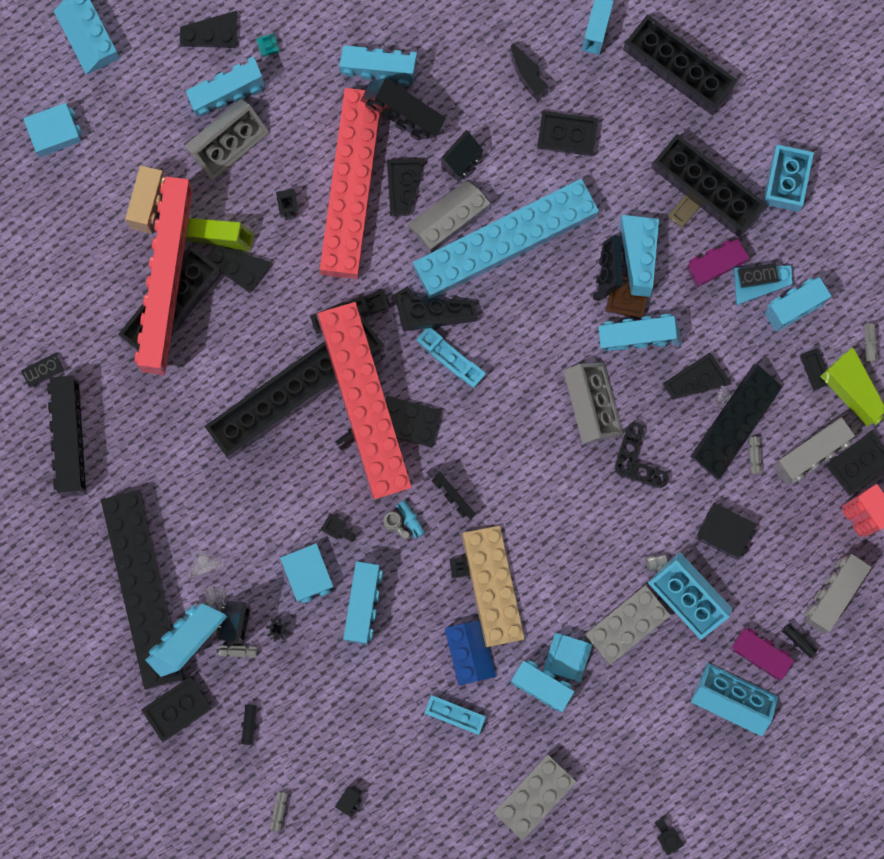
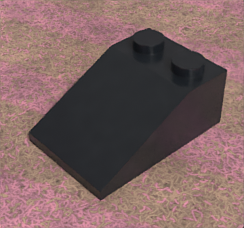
[216,601,251,645]

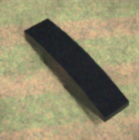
[310,289,391,334]

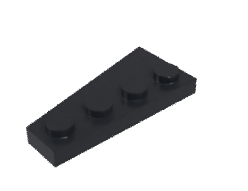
[395,295,478,332]

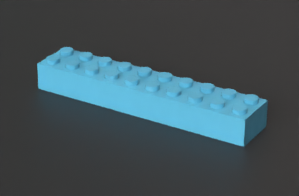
[413,179,599,299]

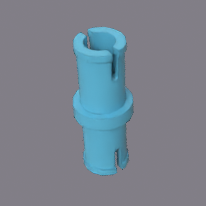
[396,500,426,539]

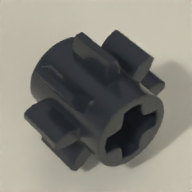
[266,618,290,642]

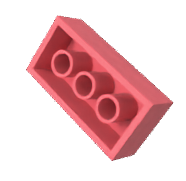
[842,484,884,538]

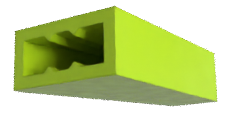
[185,218,254,252]
[820,348,884,426]

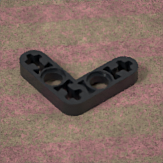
[614,422,669,488]

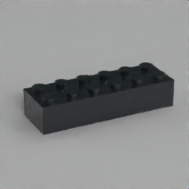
[623,14,738,115]
[651,134,766,237]
[118,246,222,351]
[47,375,87,497]

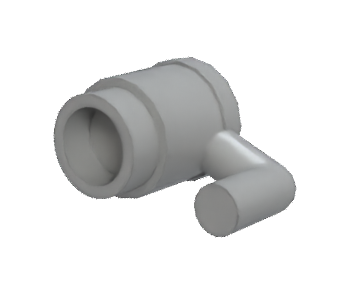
[383,511,409,540]

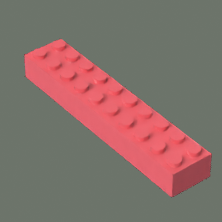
[320,88,380,279]
[135,177,193,375]
[317,302,412,499]

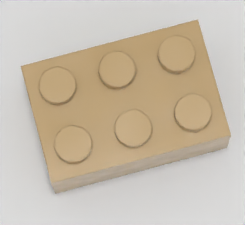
[125,165,165,234]

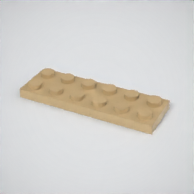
[461,526,524,648]

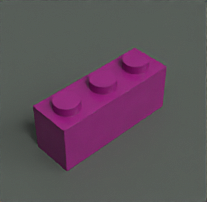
[686,239,749,288]
[730,628,794,681]

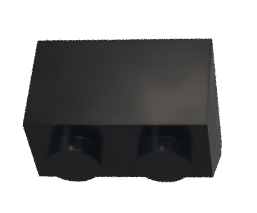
[441,130,483,182]

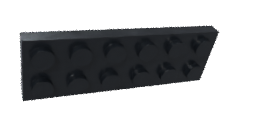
[690,364,782,479]

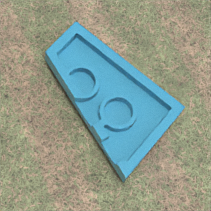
[734,266,792,306]

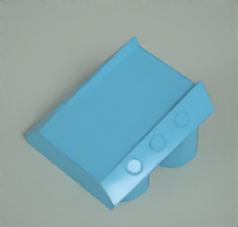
[543,633,592,682]

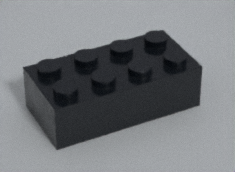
[360,78,446,141]

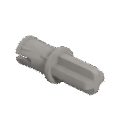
[863,324,879,362]

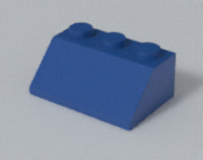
[444,620,496,686]

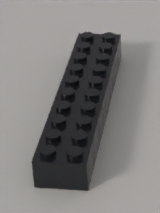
[205,315,384,460]
[100,490,185,690]

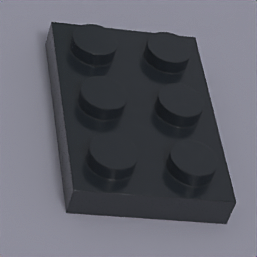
[537,111,598,156]
[385,396,442,448]
[826,431,884,496]
[141,676,212,743]

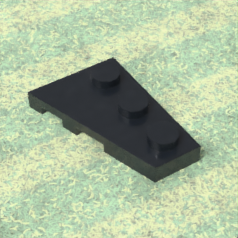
[180,10,237,48]
[387,159,424,217]
[593,234,622,301]
[206,245,273,293]
[662,353,732,400]
[426,468,476,520]

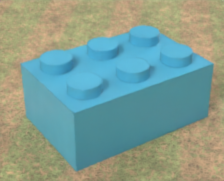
[763,145,814,212]
[764,277,832,332]
[510,660,574,713]

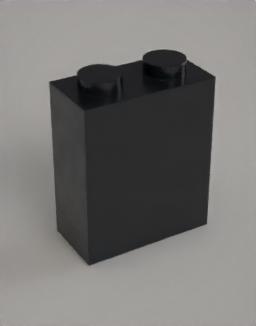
[695,503,756,560]

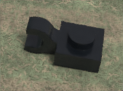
[320,513,356,542]
[655,818,684,855]

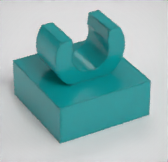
[256,33,280,58]

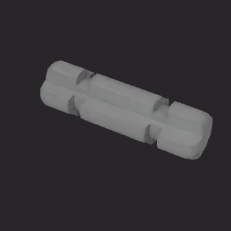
[748,437,762,475]
[219,645,257,658]
[270,792,288,831]

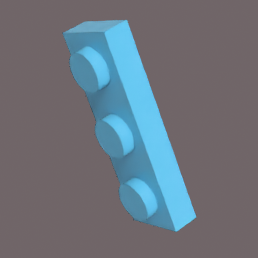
[424,695,486,735]

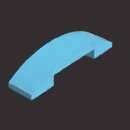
[416,328,486,388]

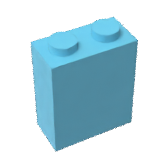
[582,0,613,55]
[23,103,83,157]
[280,544,334,604]

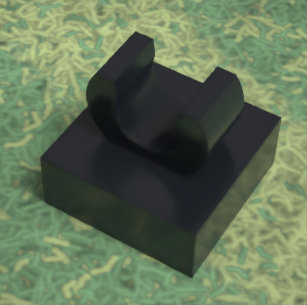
[449,557,470,579]

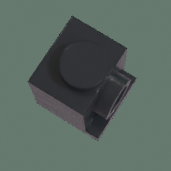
[276,189,299,220]
[335,785,363,818]

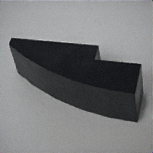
[510,43,549,102]

